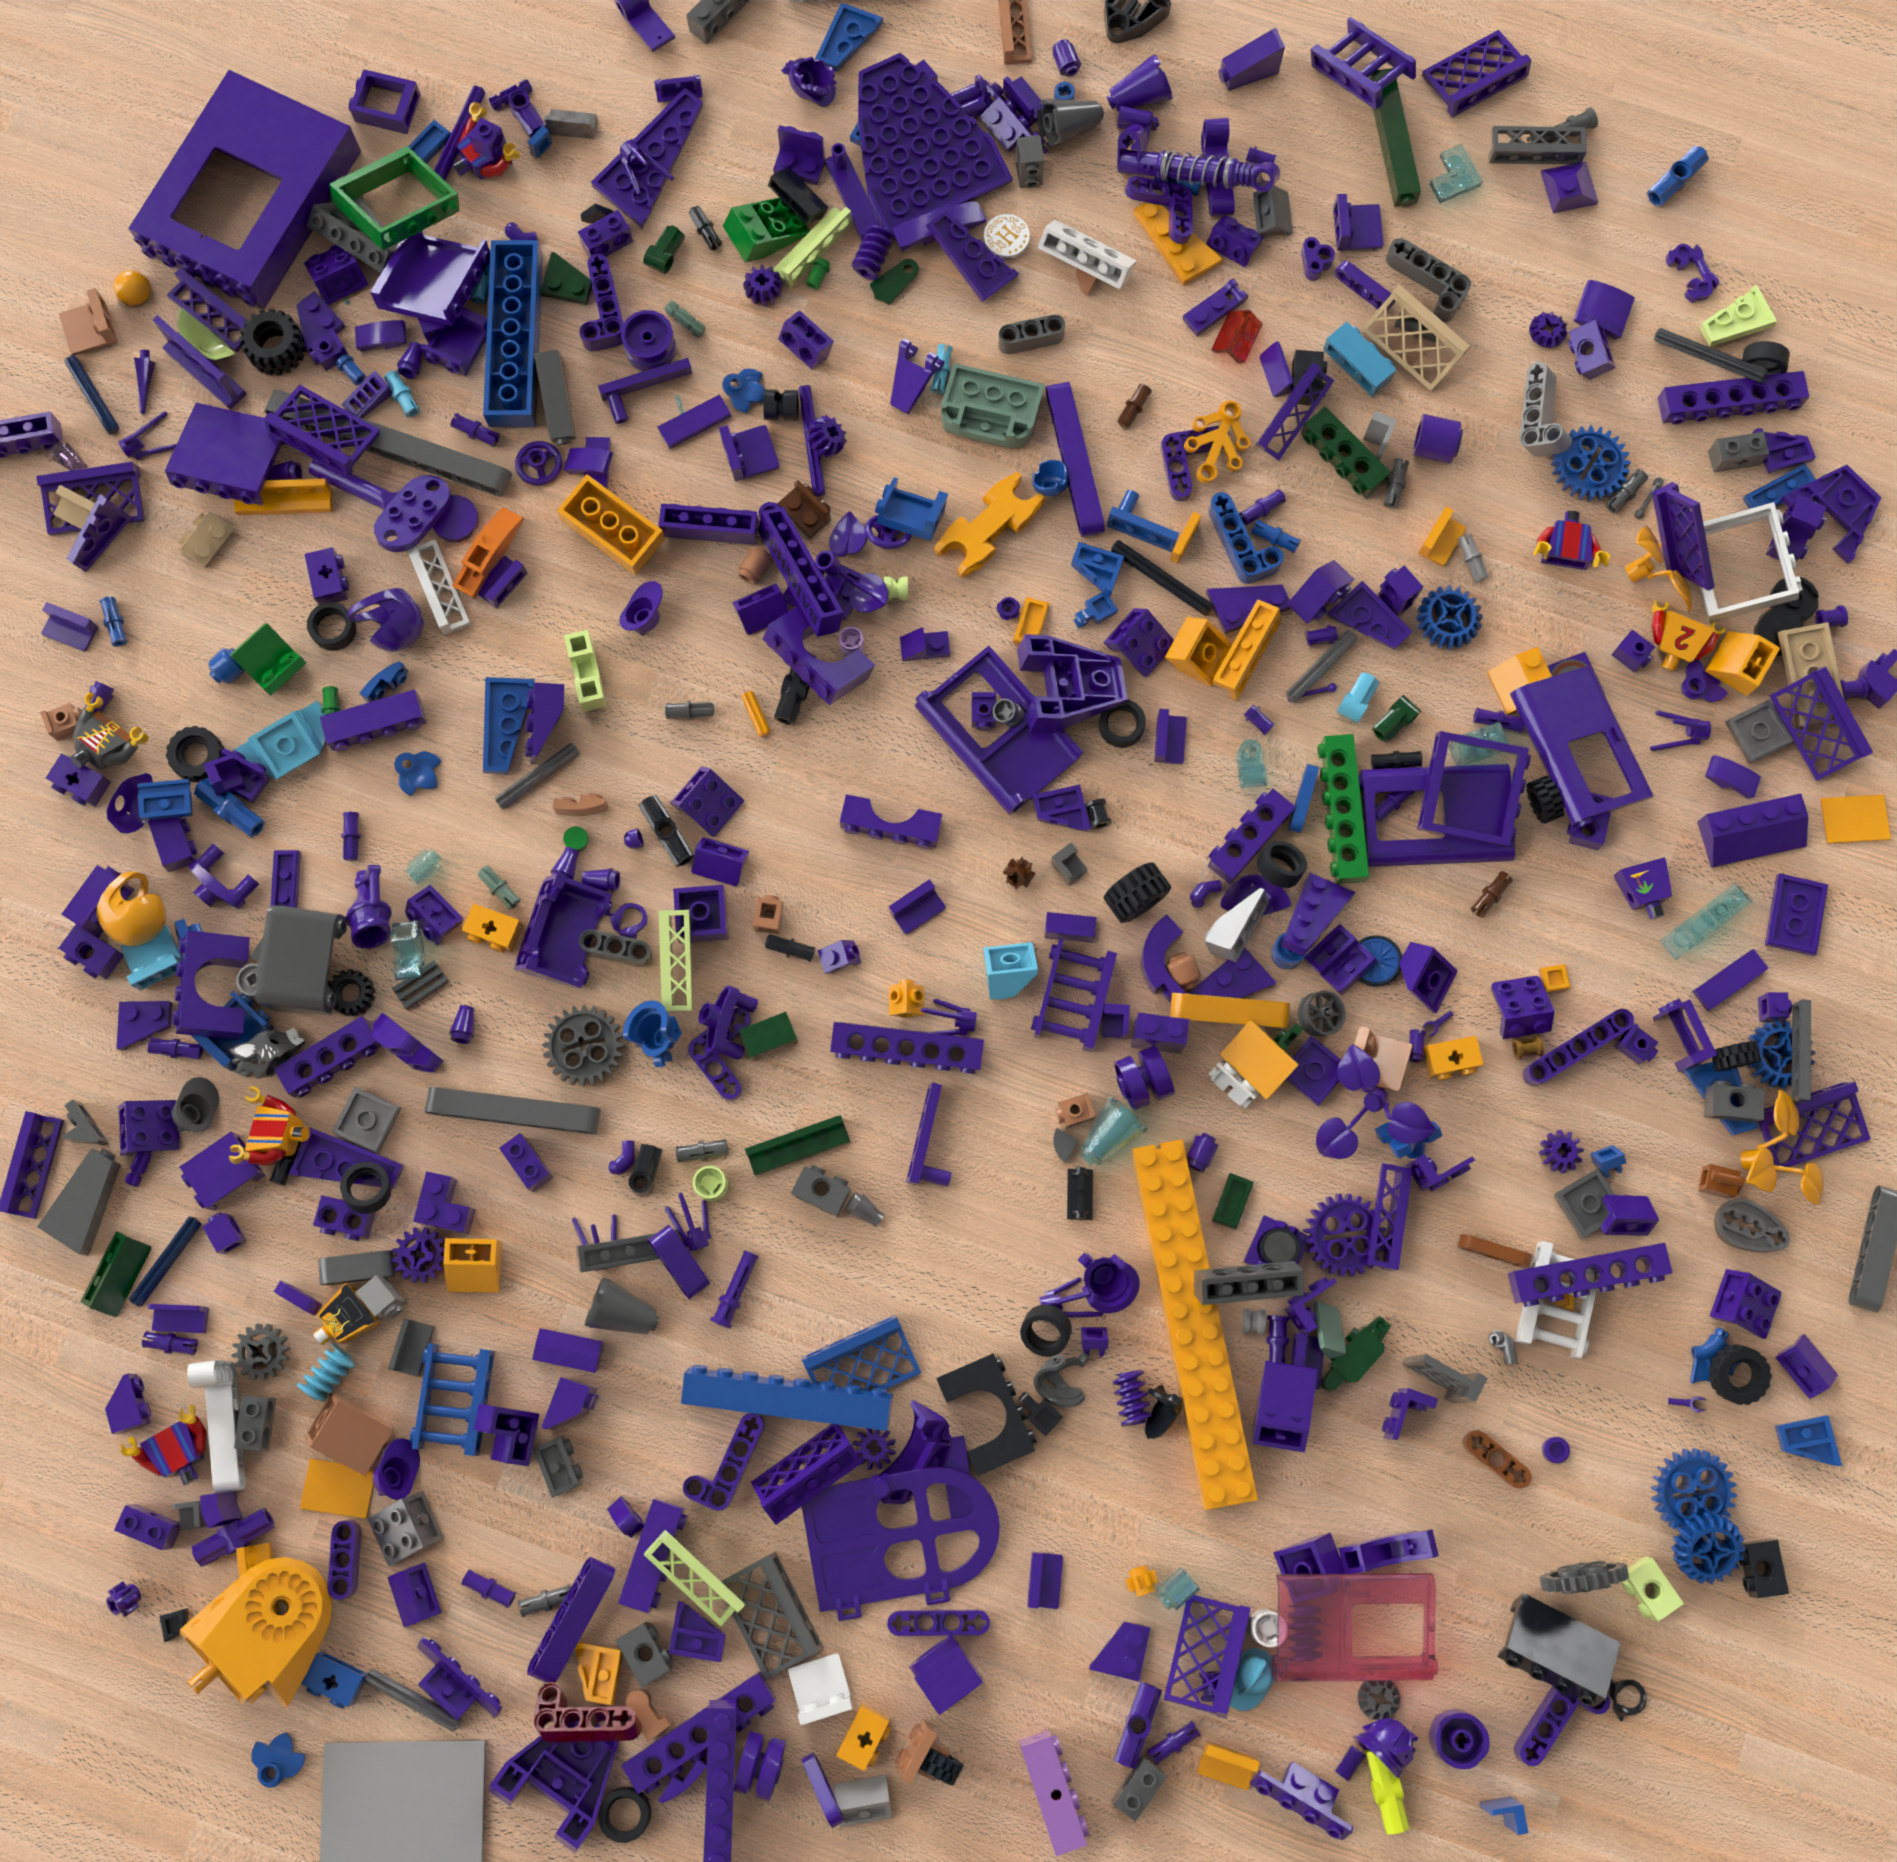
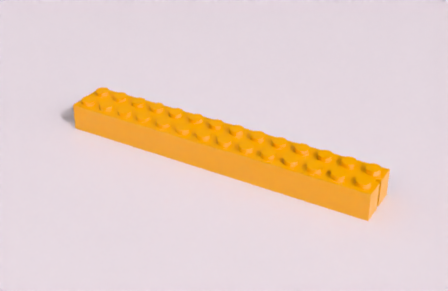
[1130,1139,1258,1510]

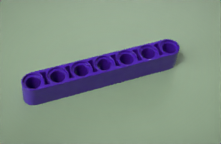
[1045,381,1105,537]

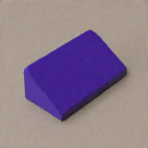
[1260,341,1293,397]

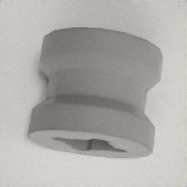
[1242,1308,1266,1335]

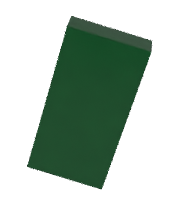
[1212,1173,1254,1230]

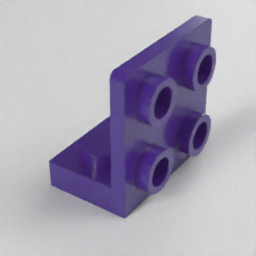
[773,125,825,185]
[1333,194,1384,251]
[304,244,369,305]
[719,425,780,482]
[1103,608,1174,677]
[670,766,744,837]
[118,1100,179,1156]
[1406,1154,1475,1192]
[1710,1269,1782,1339]
[1284,1277,1337,1334]
[1382,1388,1438,1440]

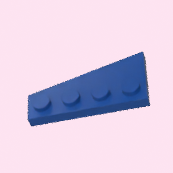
[483,677,535,774]

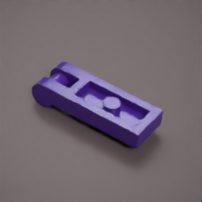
[1183,279,1249,336]

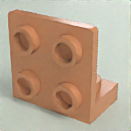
[59,288,118,355]
[1355,1026,1413,1092]

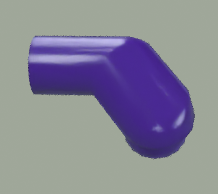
[505,222,538,240]
[608,1140,635,1175]

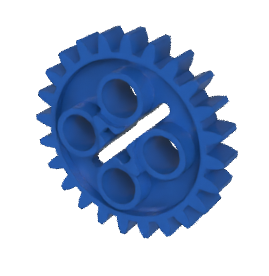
[1551,425,1631,502]
[1651,1448,1737,1531]

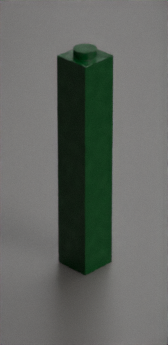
[1369,68,1421,207]

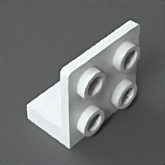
[788,1653,853,1725]

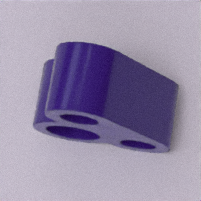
[1301,237,1335,281]
[607,1496,645,1538]

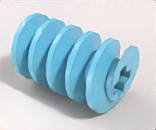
[297,1343,355,1401]

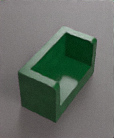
[739,1011,798,1061]

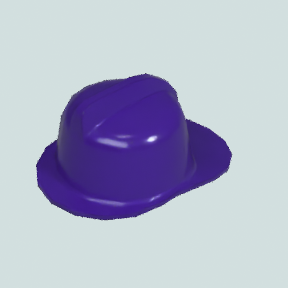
[619,581,663,636]
[373,1438,420,1500]

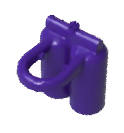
[951,75,993,118]
[1117,106,1160,146]

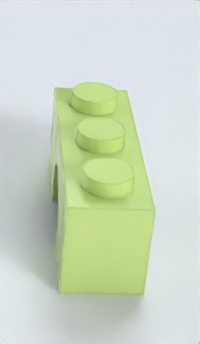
[564,630,607,712]

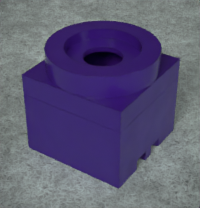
[908,1634,983,1715]

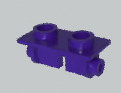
[654,74,703,103]

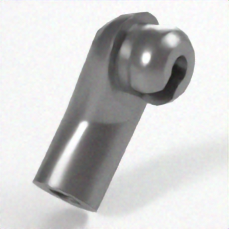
[1488,1330,1518,1364]

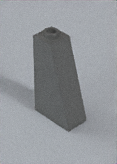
[534,349,576,445]
[37,1148,121,1256]

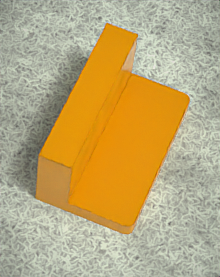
[1418,506,1466,567]
[1197,1741,1260,1790]

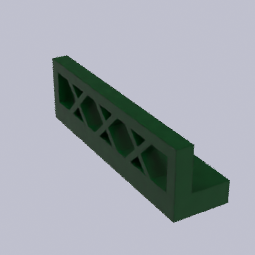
[745,1115,850,1176]

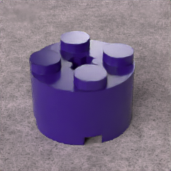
[1429,1709,1490,1770]

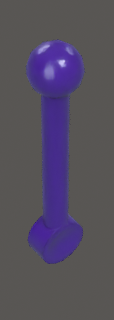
[1287,683,1337,703]

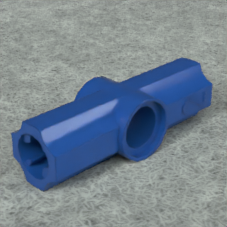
[1647,145,1709,206]
[193,778,265,838]

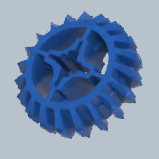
[1416,585,1483,651]
[1747,1020,1816,1089]
[1671,1511,1746,1585]

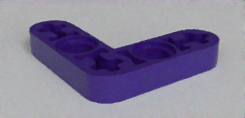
[1125,176,1193,244]
[1161,426,1229,501]
[688,1008,751,1101]

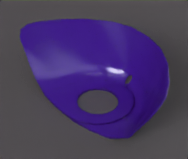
[106,773,153,834]
[1220,874,1291,916]

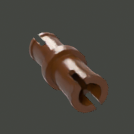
[1471,871,1513,918]

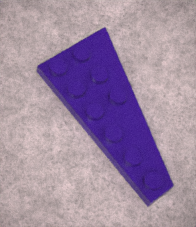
[591,88,703,229]

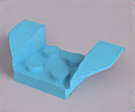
[232,701,325,779]

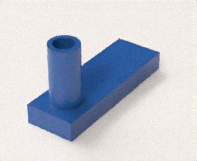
[1106,490,1179,552]

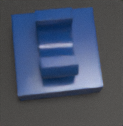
[174,919,203,941]
[1590,1145,1627,1178]

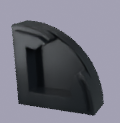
[580,203,613,223]
[159,1608,189,1642]

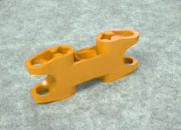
[934,471,1045,579]

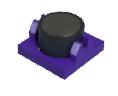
[1243,1215,1310,1265]

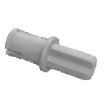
[1457,533,1488,582]

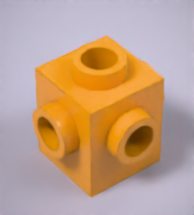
[889,980,924,1018]

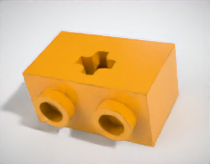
[462,903,523,953]
[1424,1035,1484,1081]
[836,1703,892,1772]

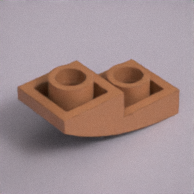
[552,793,608,816]

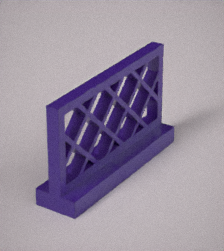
[1422,30,1532,118]
[153,315,247,410]
[264,384,380,478]
[36,462,145,535]
[1652,482,1715,591]
[1769,666,1873,781]
[1758,1081,1871,1171]
[751,1424,863,1525]
[1164,1593,1251,1719]

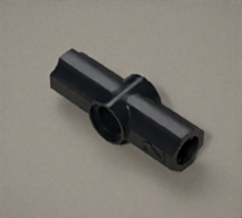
[774,652,817,725]
[638,795,694,868]

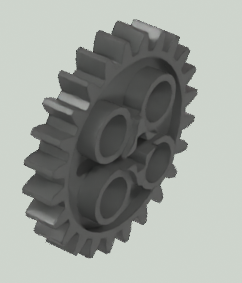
[542,1005,625,1087]
[1539,1561,1629,1594]

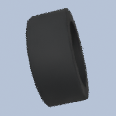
[1742,341,1790,375]
[307,602,356,651]
[1099,699,1146,748]
[1257,841,1307,888]
[340,1162,392,1214]
[1020,1305,1072,1357]
[598,1787,651,1843]

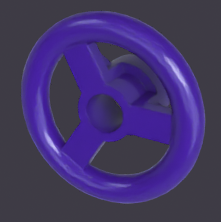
[515,441,562,486]
[864,515,912,549]

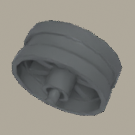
[1297,990,1346,1037]

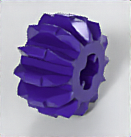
[743,264,783,306]
[806,415,847,458]
[1539,1130,1584,1174]
[852,1428,896,1470]

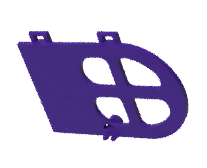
[802,1467,1000,1621]

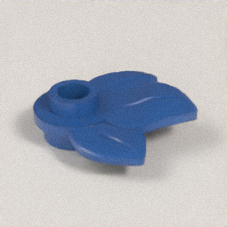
[722,369,765,413]
[394,751,441,796]
[251,1732,305,1788]

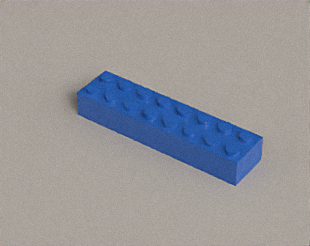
[483,240,543,427]

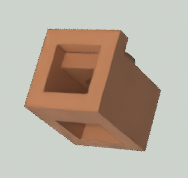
[40,703,82,741]
[753,895,784,935]
[1055,1092,1096,1128]

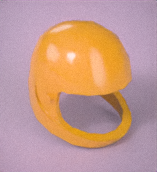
[96,871,166,947]

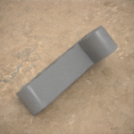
[1520,361,1572,456]

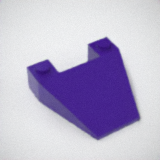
[1017,634,1128,734]
[489,1721,619,1854]

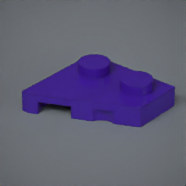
[1753,428,1816,474]
[1032,784,1091,832]
[116,1001,172,1051]
[668,1601,726,1663]

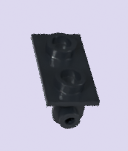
[1067,1167,1093,1220]

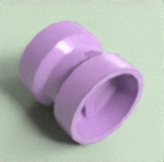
[839,627,864,656]

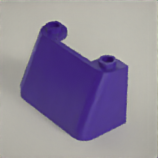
[514,874,612,989]

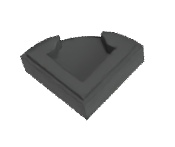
[1053,1128,1079,1163]

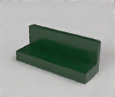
[80,1231,151,1317]

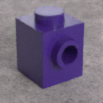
[1611,629,1655,672]

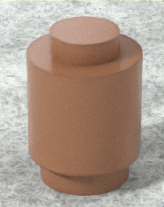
[738,547,771,584]

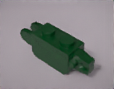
[1321,1316,1391,1392]

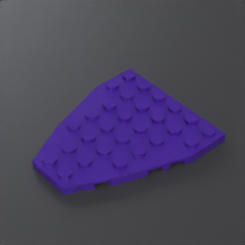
[858,53,1013,234]

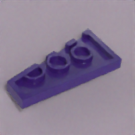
[926,210,1019,303]
[1280,873,1355,956]
[289,1127,404,1189]

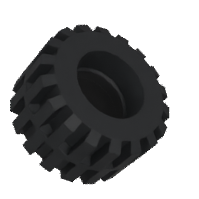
[239,309,306,376]
[1103,862,1171,923]

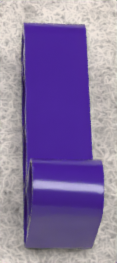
[1201,118,1235,216]
[579,254,624,352]
[683,1413,765,1511]
[1514,1686,1610,1766]

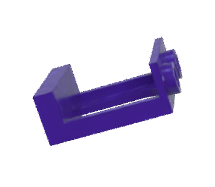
[1652,999,1717,1072]

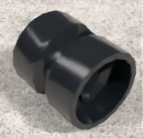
[763,389,799,421]

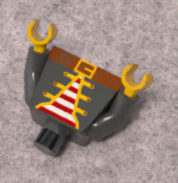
[70,692,148,769]

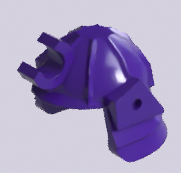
[1078,1253,1140,1314]
[1353,1718,1418,1778]

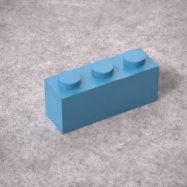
[1323,321,1396,397]

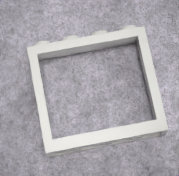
[1699,502,1802,623]

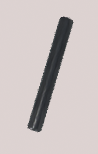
[1654,328,1768,383]
[1111,540,1214,616]

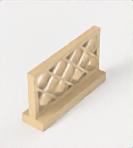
[1361,284,1471,391]

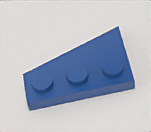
[815,2,884,72]

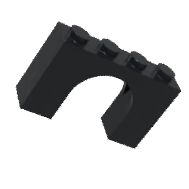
[936,1353,1037,1476]

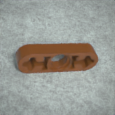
[1457,1234,1533,1268]
[1463,1431,1531,1489]

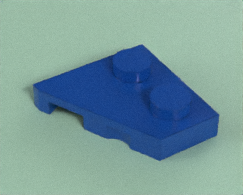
[1071,542,1124,597]
[1775,1415,1842,1466]

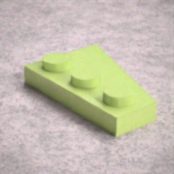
[1700,285,1777,347]

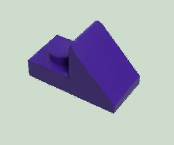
[900,627,950,661]

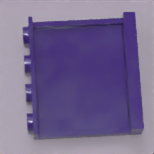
[370,231,490,326]
[165,402,288,506]

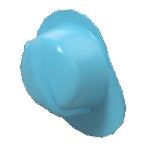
[1230,1648,1276,1711]

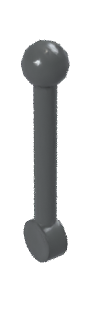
[1635,477,1664,519]

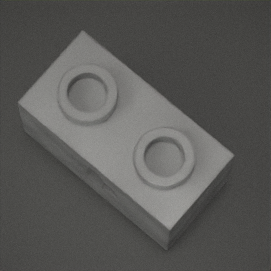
[355,1275,407,1319]

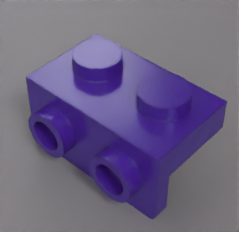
[1206,215,1264,267]
[221,748,270,803]

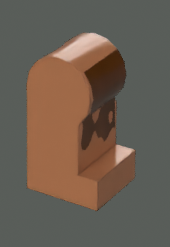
[626,1688,673,1742]

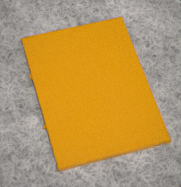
[1820,794,1891,844]
[1220,1020,1298,1099]
[300,1458,375,1519]

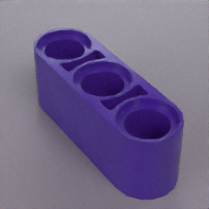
[647,1224,710,1300]
[328,1520,361,1600]

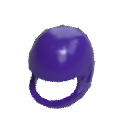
[347,588,424,652]

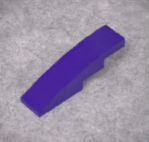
[891,200,987,252]

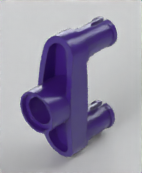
[188,843,259,909]
[698,986,758,1060]

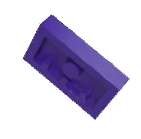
[405,885,464,946]

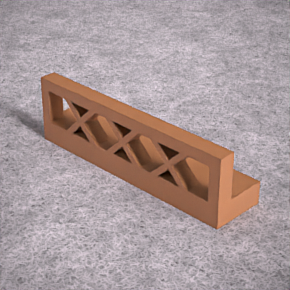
[998,0,1032,65]

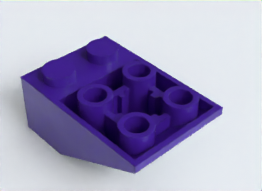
[525,683,564,764]
[1253,1361,1318,1453]

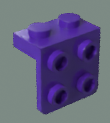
[1491,976,1555,1039]

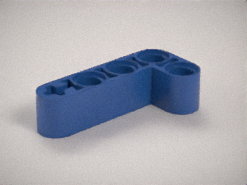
[1208,492,1284,584]

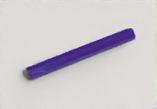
[434,85,485,181]
[798,385,825,497]

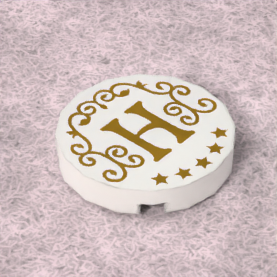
[984,214,1030,260]

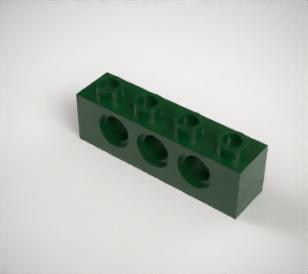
[1301,406,1391,499]

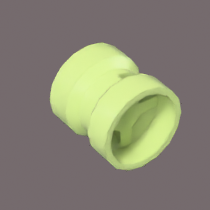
[884,577,908,601]

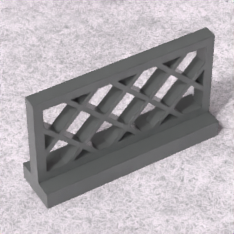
[1402,1354,1488,1403]
[721,1551,824,1680]

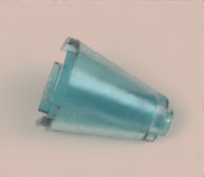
[1080,1095,1149,1166]

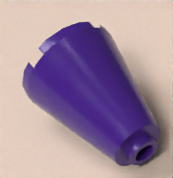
[1106,54,1173,112]

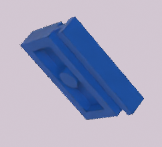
[137,779,193,821]

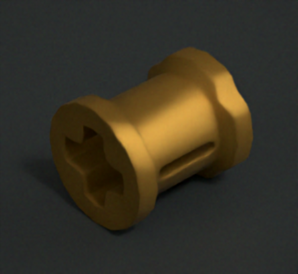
[1512,1034,1544,1060]

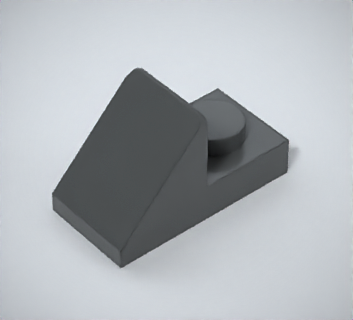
[61,1099,109,1146]

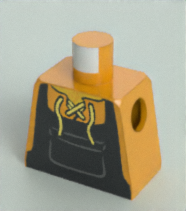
[313,1283,381,1345]

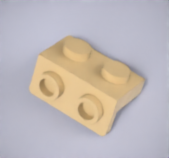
[178,511,234,567]

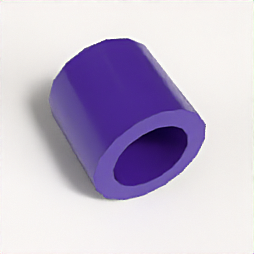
[1412,414,1463,464]

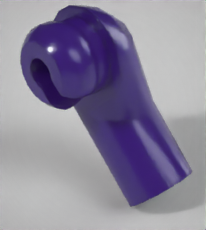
[1190,880,1222,908]

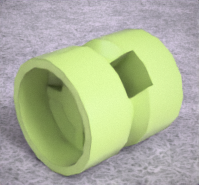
[693,1166,729,1202]

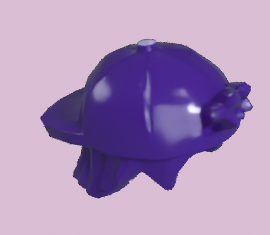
[781,57,837,107]

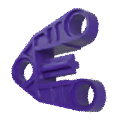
[372,1012,444,1073]

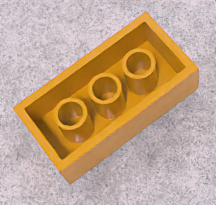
[557,474,665,576]

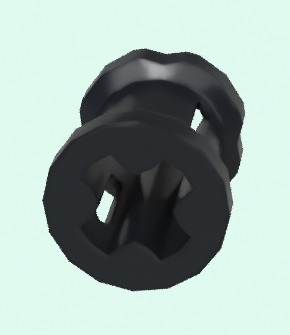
[1085,798,1112,829]

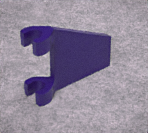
[890,338,945,415]

